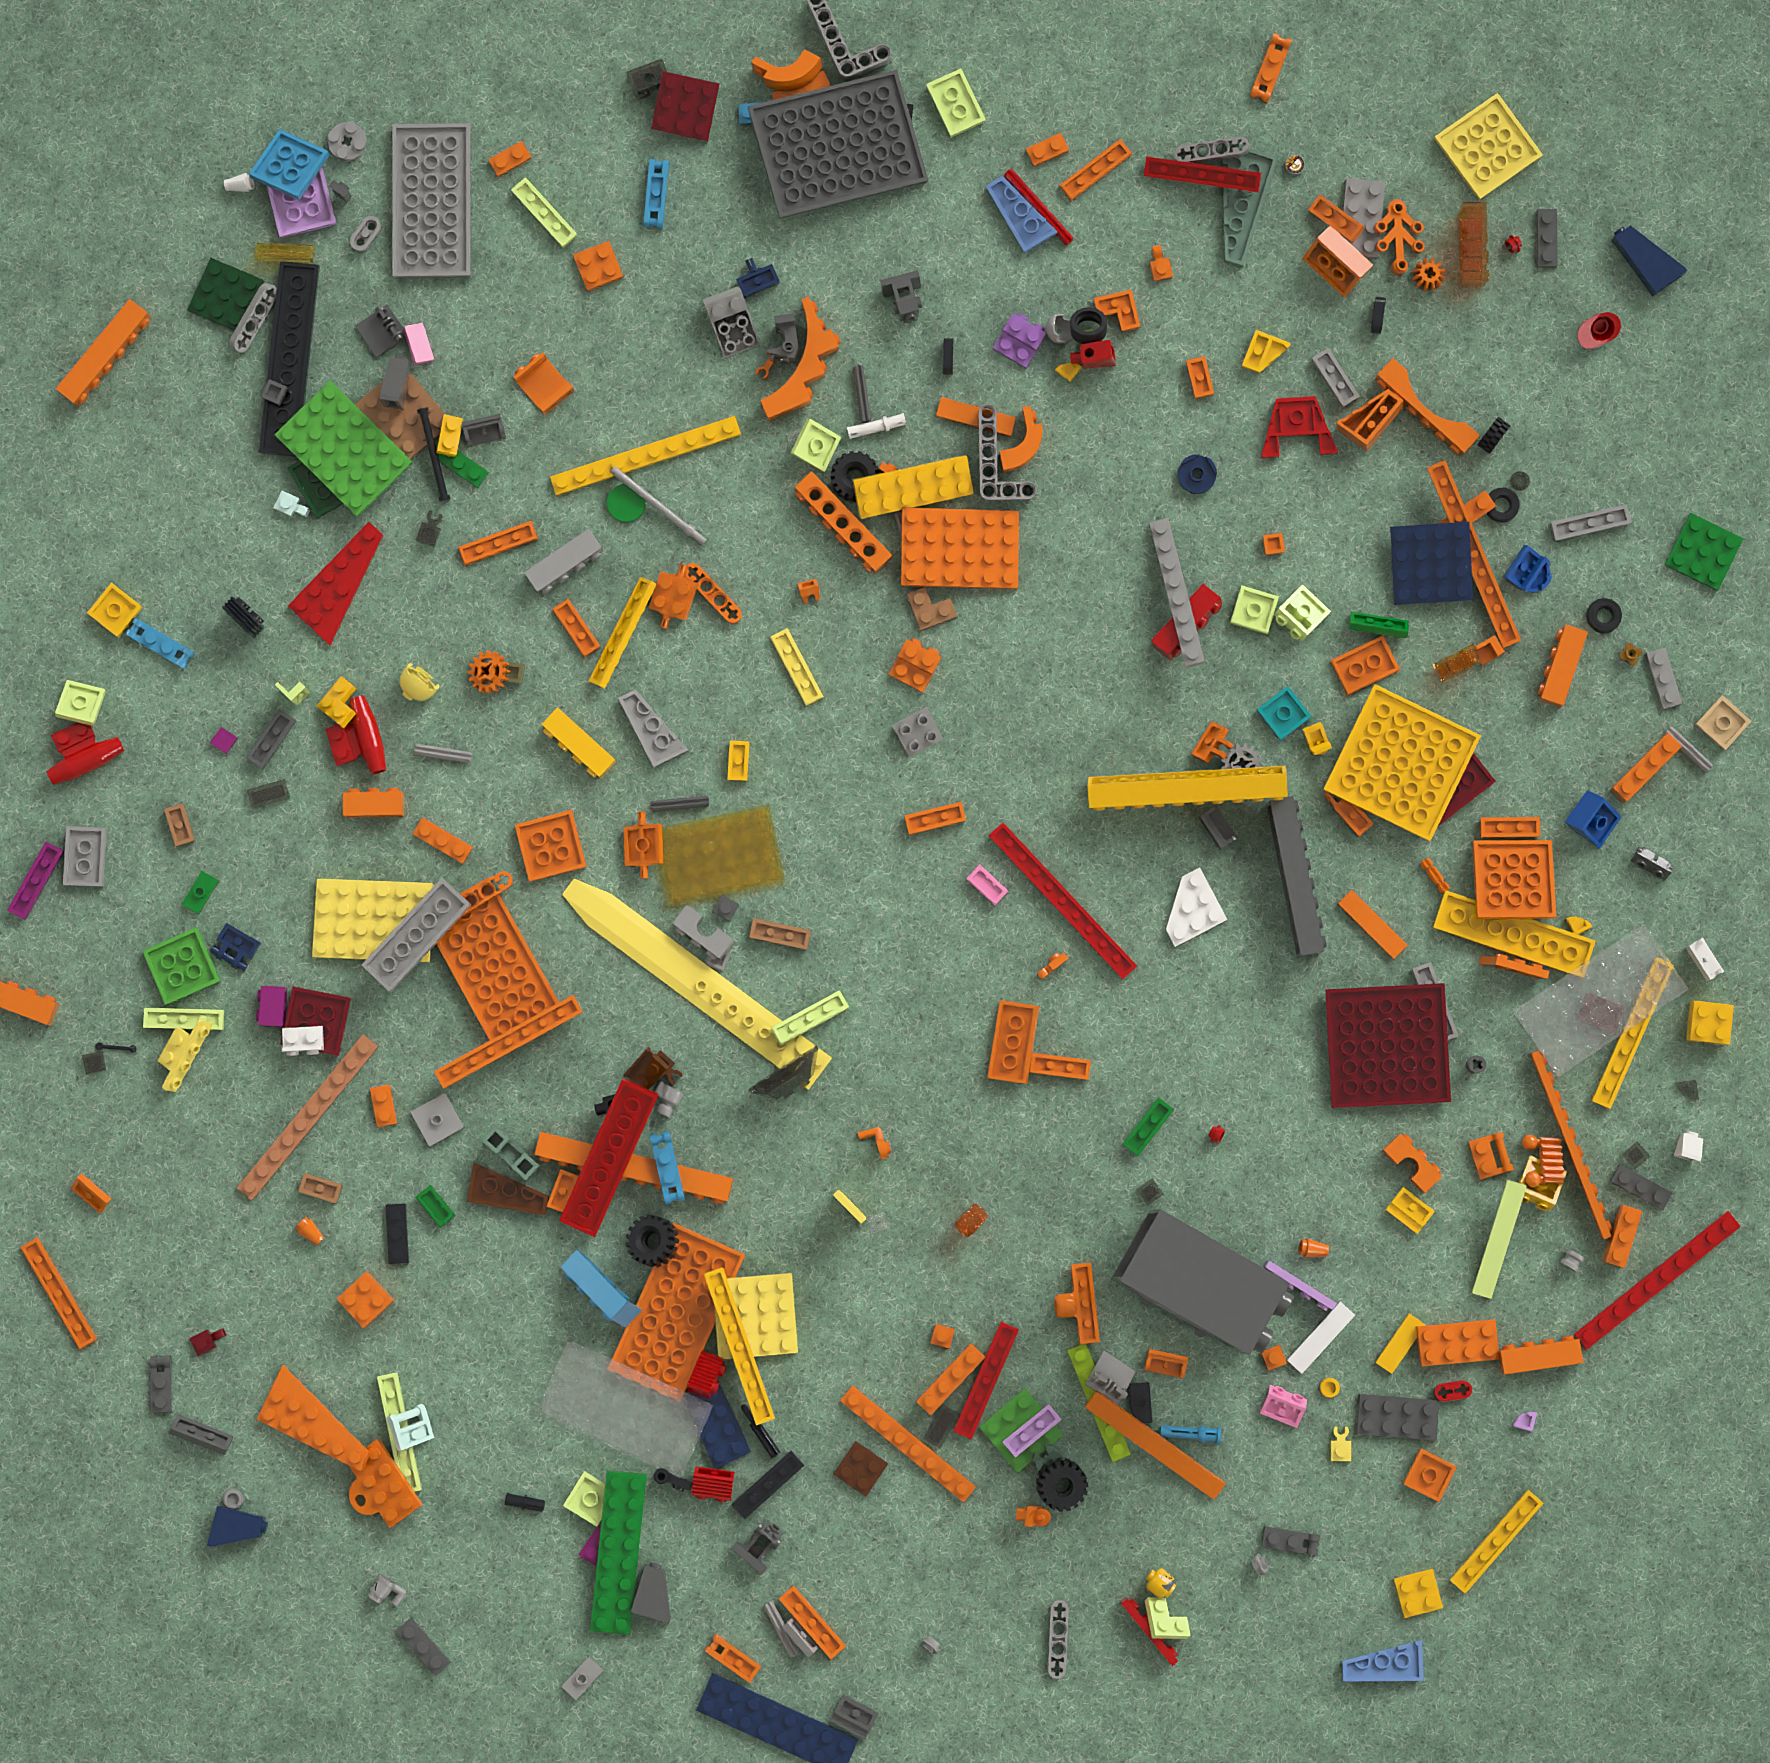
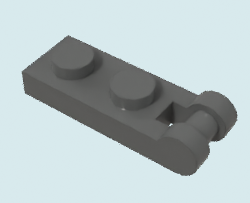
[150,1355,172,1412]
[1262,1526,1320,1556]

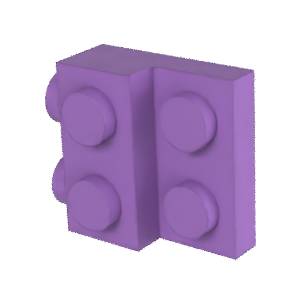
[993,313,1046,369]

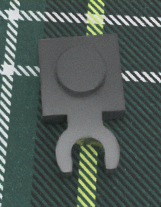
[329,180,352,204]

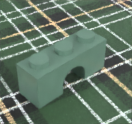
[482,1126,541,1181]

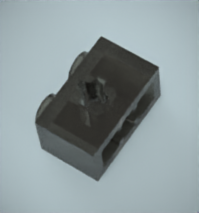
[626,59,667,99]

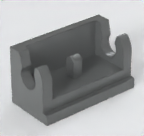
[462,414,506,447]
[1198,806,1238,850]

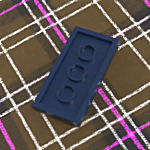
[682,1380,751,1469]

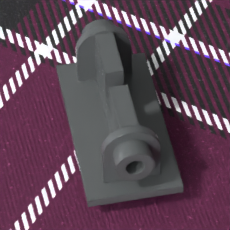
[1631,847,1674,880]

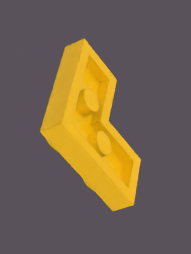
[317,676,357,728]

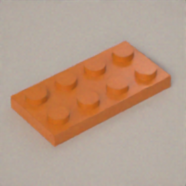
[987,1000,1040,1084]
[1416,1319,1499,1366]

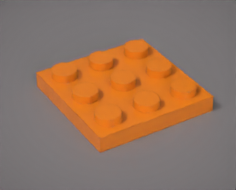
[515,810,587,882]

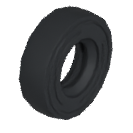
[1487,488,1520,522]
[1586,598,1622,633]

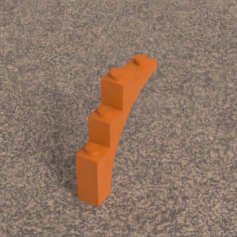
[760,297,841,421]

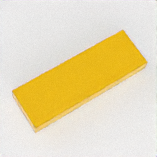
[1375,1313,1425,1374]

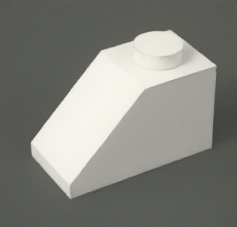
[1674,1131,1703,1162]

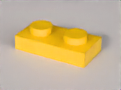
[436,414,463,457]
[727,741,750,781]

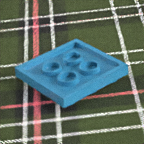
[249,129,330,200]

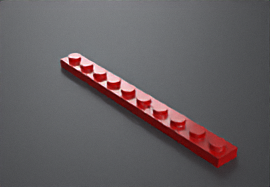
[988,822,1137,980]
[1574,1211,1741,1350]

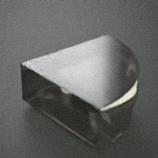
[1676,1080,1699,1100]

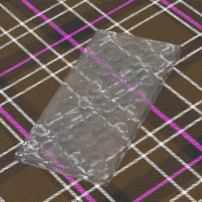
[1512,924,1689,1077]
[536,1340,714,1478]

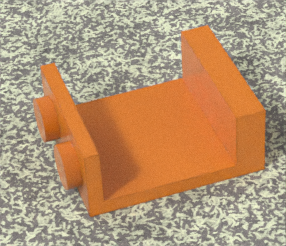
[513,352,574,415]

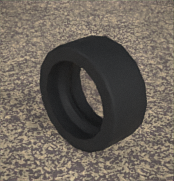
[1070,307,1107,344]

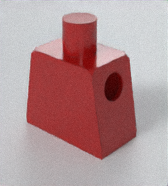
[1070,340,1116,369]

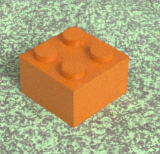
[337,1271,395,1328]

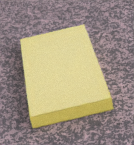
[833,1190,866,1224]

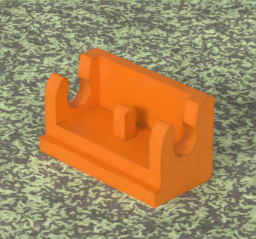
[1144,1349,1189,1378]

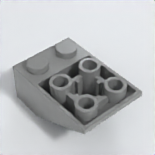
[702,286,761,358]

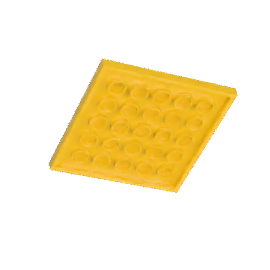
[1323,684,1481,842]

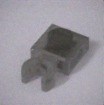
[416,510,443,548]

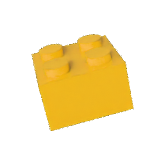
[1686,1000,1734,1046]

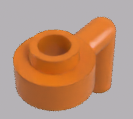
[857,1127,892,1160]

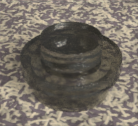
[1510,471,1530,491]

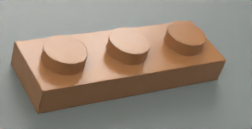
[749,918,811,950]

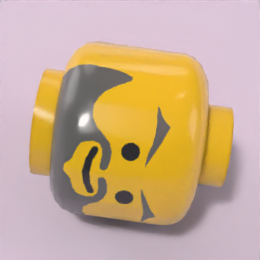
[1146,1568,1176,1598]

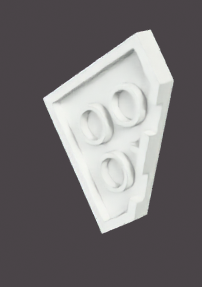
[1166,867,1227,947]

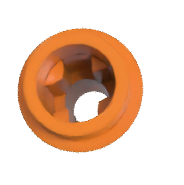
[295,1217,324,1245]
[1298,1238,1329,1258]

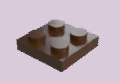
[833,1441,888,1497]

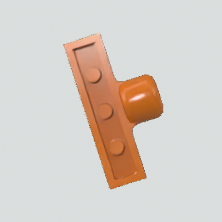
[1054,1263,1100,1344]

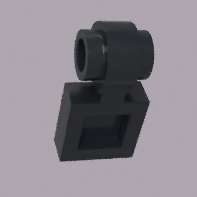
[654,1468,692,1492]

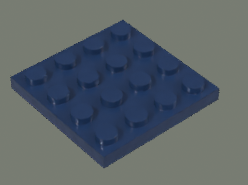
[1390,522,1473,605]

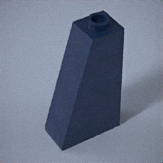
[1612,225,1687,297]

